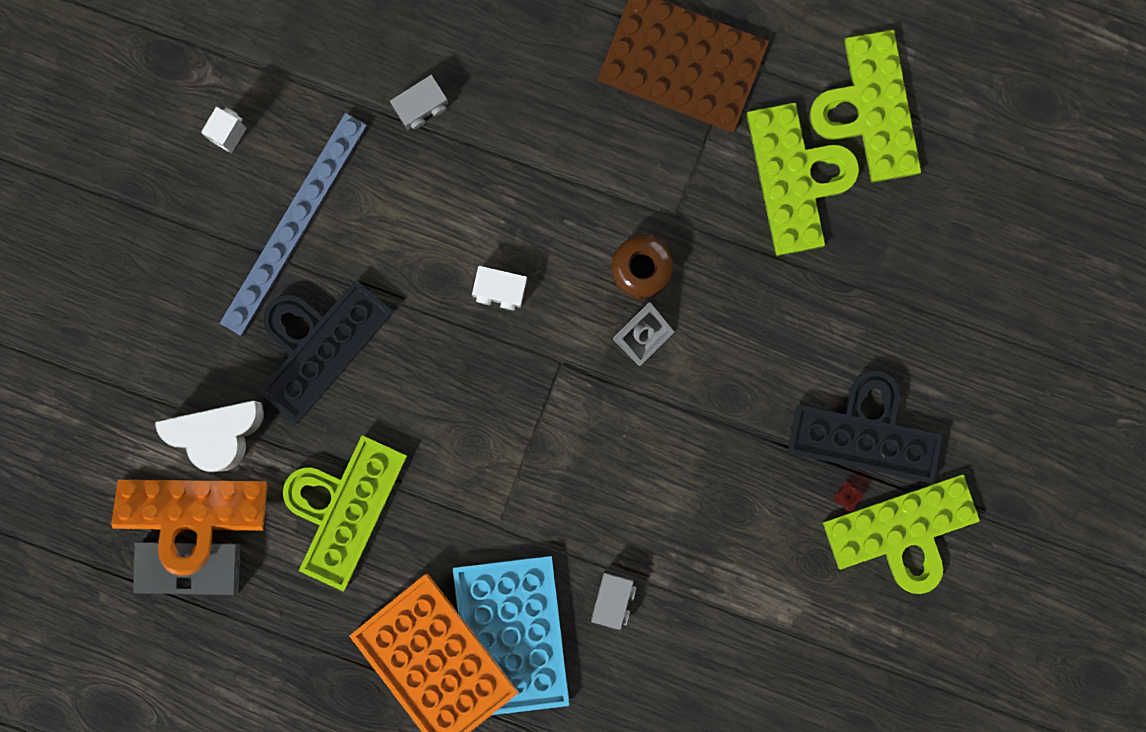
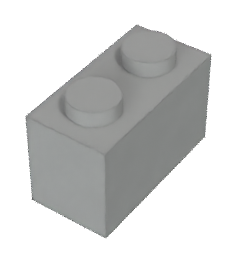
[390,75,448,130]
[591,572,636,630]

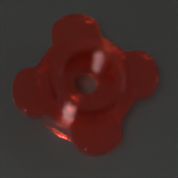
[834,482,863,512]

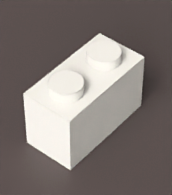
[201,107,246,153]
[472,266,527,311]

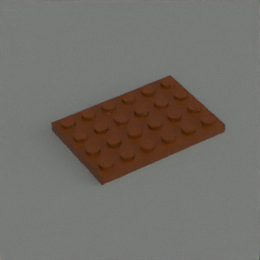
[597,0,769,133]

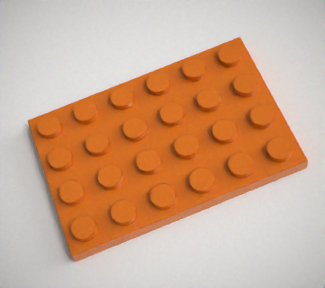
[350,573,519,732]

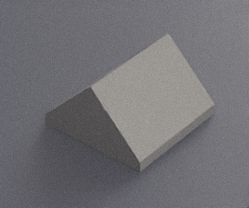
[613,302,674,366]

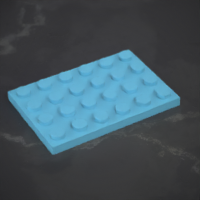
[453,556,569,715]

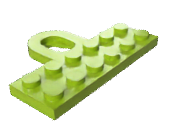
[810,30,921,183]
[747,103,859,256]
[283,435,407,592]
[822,475,980,594]

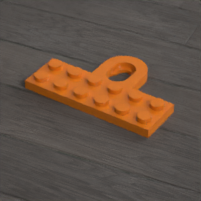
[111,480,268,575]

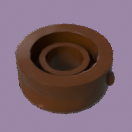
[611,234,673,301]

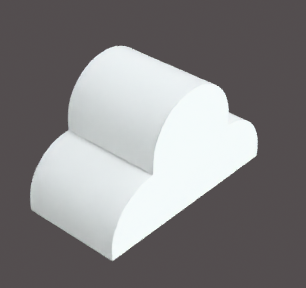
[155,401,264,471]

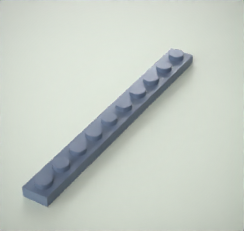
[220,113,367,336]

